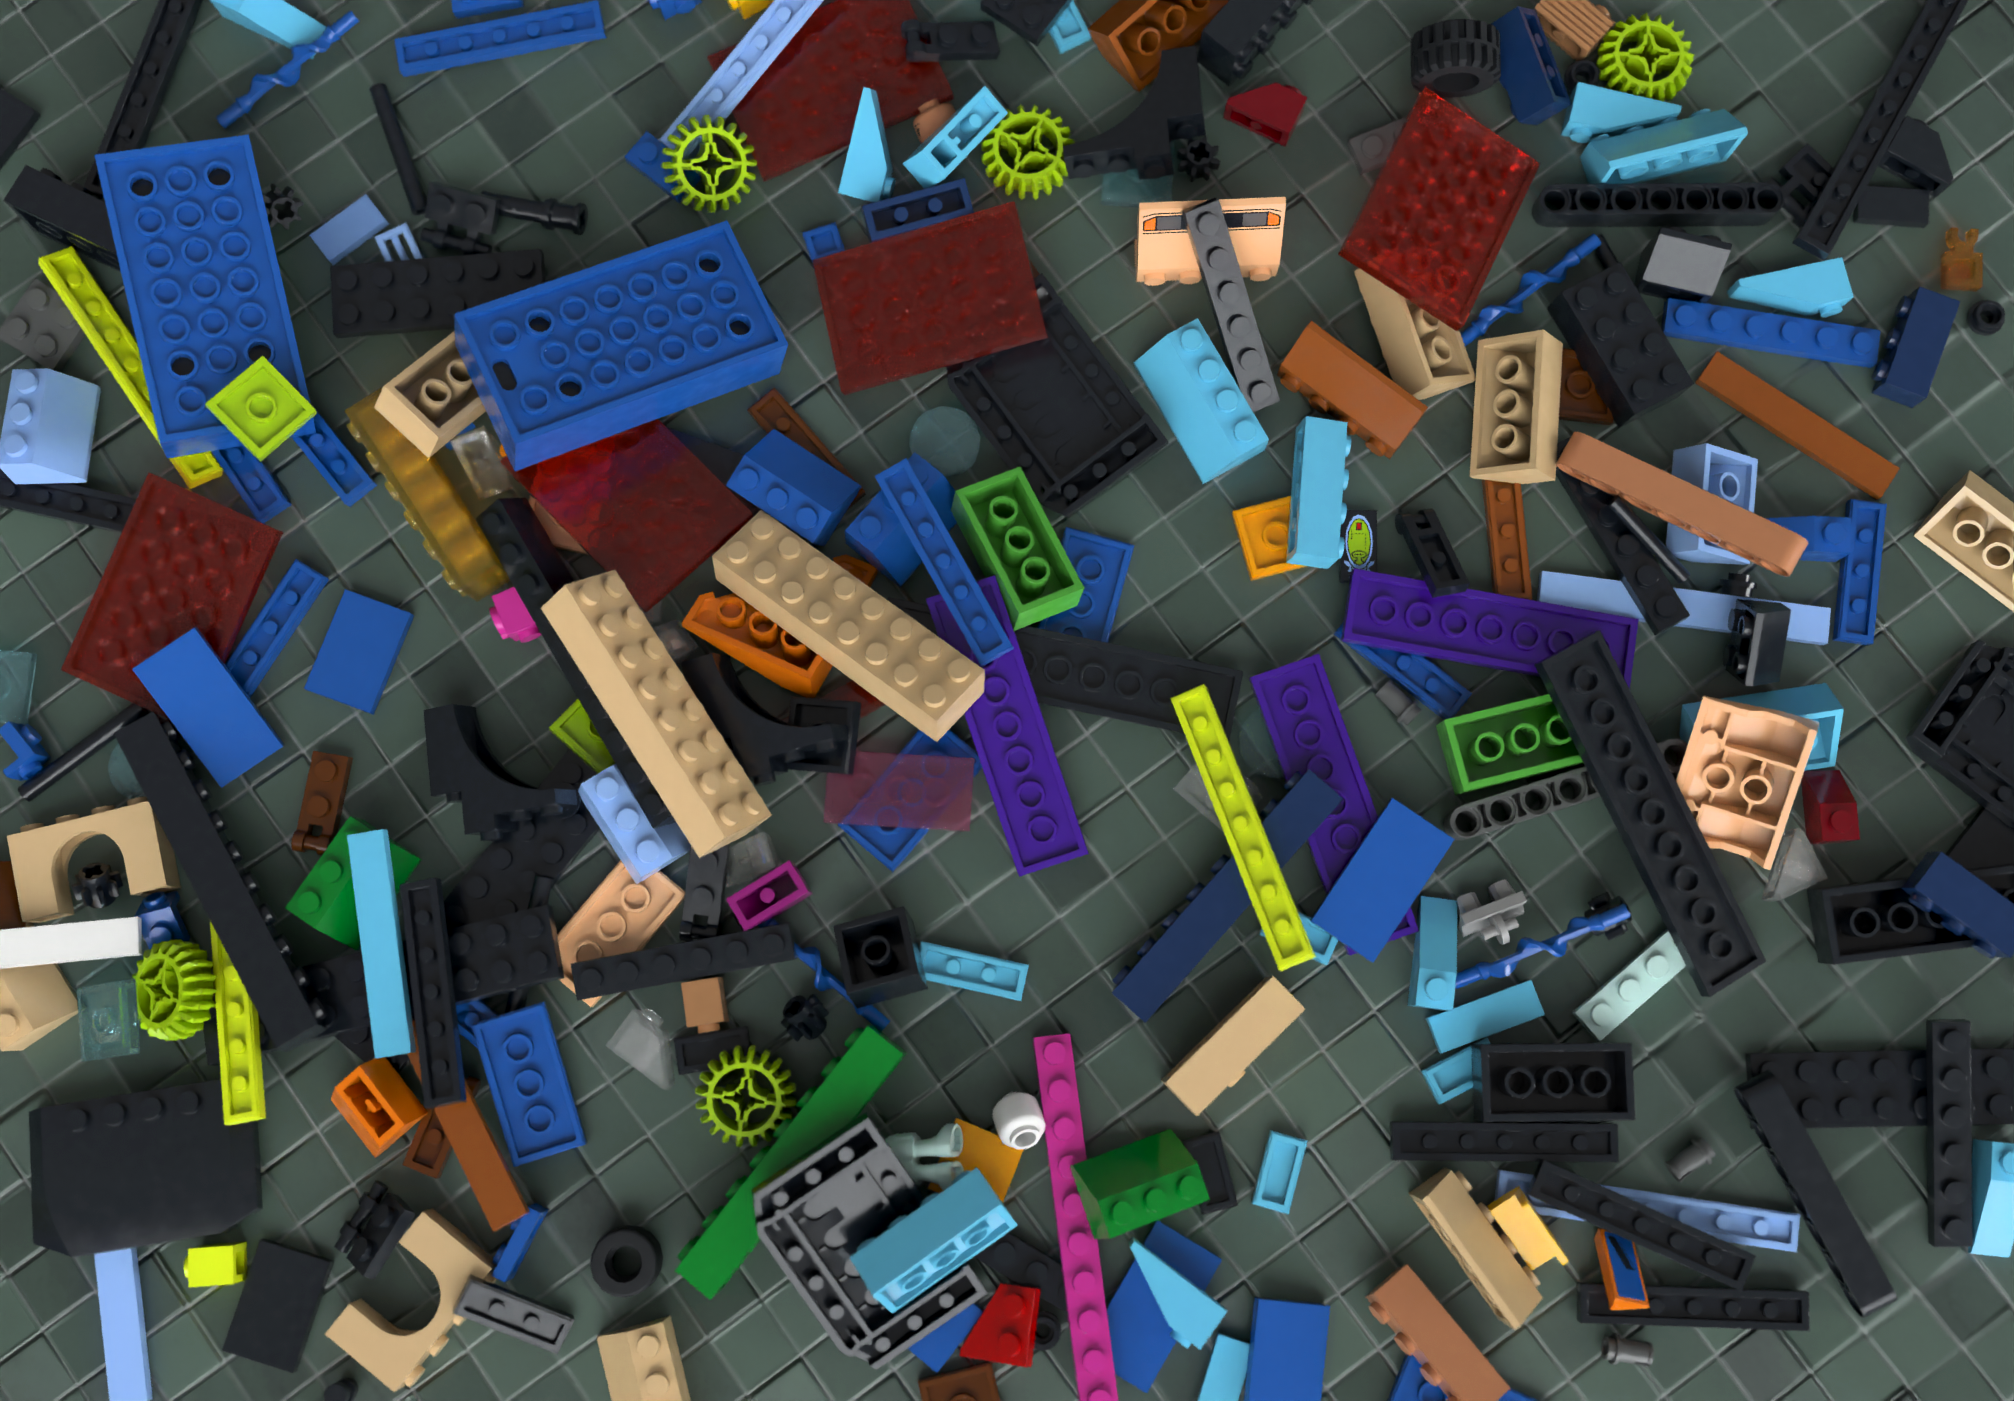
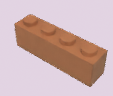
[1365,1264,1510,1401]

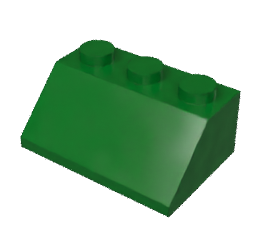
[285,816,422,950]
[1070,1129,1210,1239]

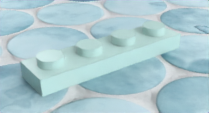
[1572,929,1686,1041]

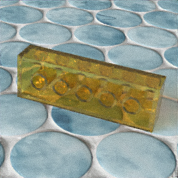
[344,387,511,602]

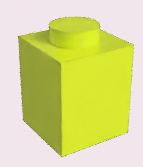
[184,1242,247,1287]

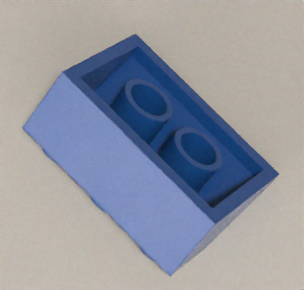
[725,429,862,546]
[845,452,957,588]

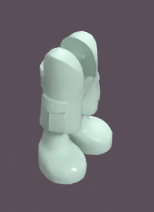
[886,1123,964,1191]

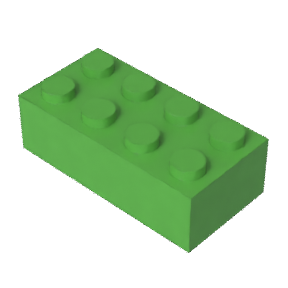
[951,467,1084,631]
[1436,694,1584,796]

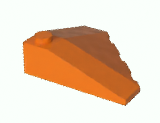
[682,554,878,698]

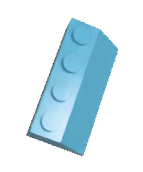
[1580,109,1748,184]
[1134,318,1269,484]
[1679,683,1844,771]
[849,1167,1018,1314]

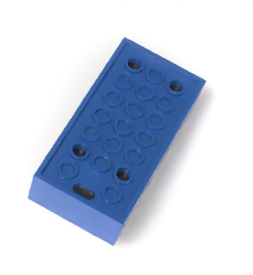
[95,134,316,459]
[454,221,788,472]

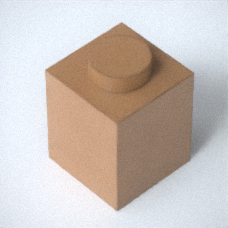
[681,977,729,1033]

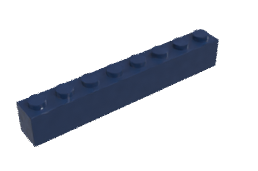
[1112,769,1343,1023]

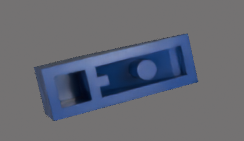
[1765,516,1851,562]

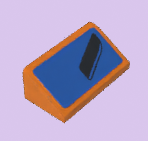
[1594,1228,1649,1310]

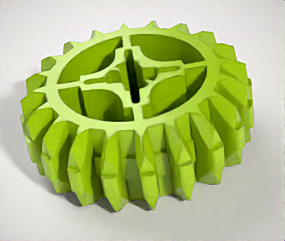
[1596,12,1694,102]
[981,104,1075,200]
[661,115,757,213]
[131,940,217,1041]
[695,1045,797,1147]

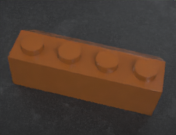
[1087,0,1229,92]
[1277,321,1428,459]

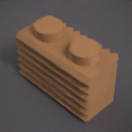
[1534,0,1615,61]

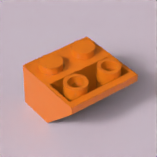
[331,1057,428,1158]

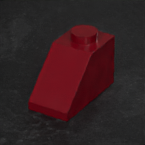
[1223,82,1307,147]
[1801,770,1860,845]

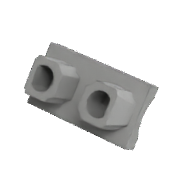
[1457,879,1527,945]

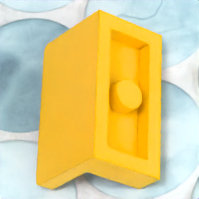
[1487,1185,1569,1270]

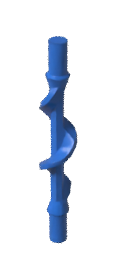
[216,10,360,129]
[1460,234,1601,346]
[1455,903,1631,989]
[757,918,890,1032]

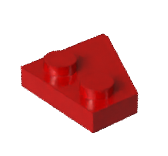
[959,1283,1041,1367]

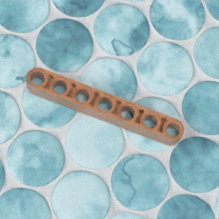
[1556,432,1808,577]

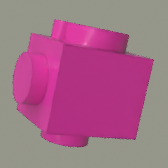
[489,587,541,643]

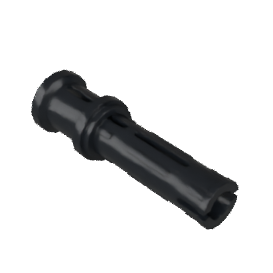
[480,190,588,235]

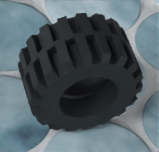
[1410,19,1501,98]

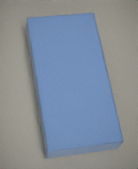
[310,194,389,265]

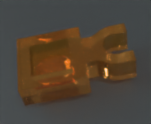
[1941,227,1983,291]

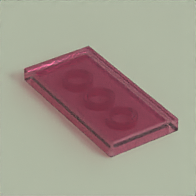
[824,751,975,832]

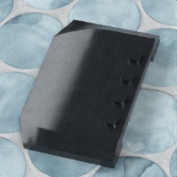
[942,273,1169,518]
[1905,640,2014,830]
[29,1079,263,1257]
[752,1112,988,1370]

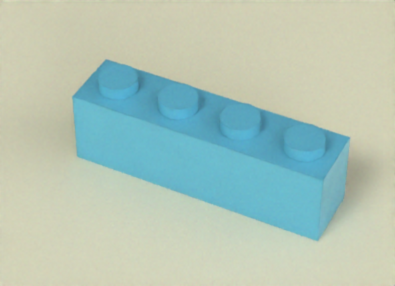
[1286,416,1351,569]

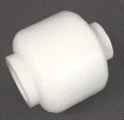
[992,1092,1045,1150]

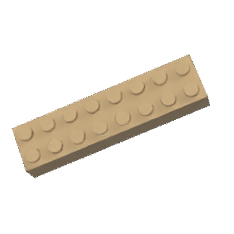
[712,510,985,742]
[541,570,772,858]

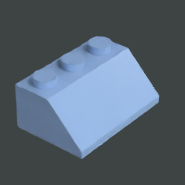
[0,368,101,484]
[1666,443,1758,565]
[578,764,691,884]

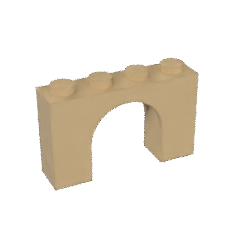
[7,797,181,923]
[325,1208,497,1392]

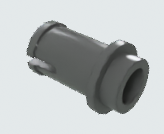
[1375,679,1422,725]
[1664,1137,1716,1183]
[1601,1333,1654,1367]

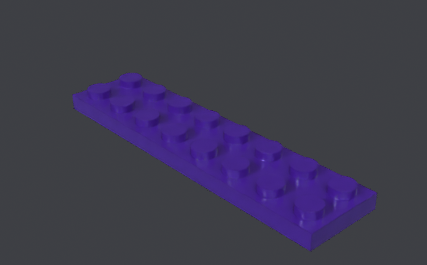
[1341,568,1639,689]
[926,575,1089,877]
[1249,654,1419,955]

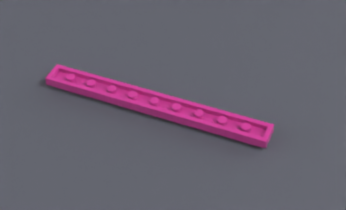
[1032,1033,1118,1401]

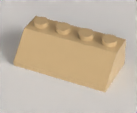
[1354,250,1476,400]
[1470,329,1563,484]
[1914,470,2014,612]
[0,922,85,1051]
[1409,1167,1543,1330]
[597,1316,691,1401]

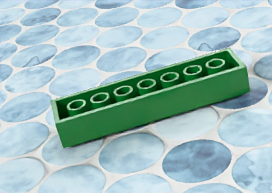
[675,1025,907,1300]

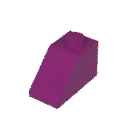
[726,860,813,931]

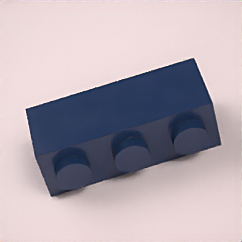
[1491,6,1572,126]
[861,178,974,245]
[1872,286,1961,408]
[1901,852,2014,959]

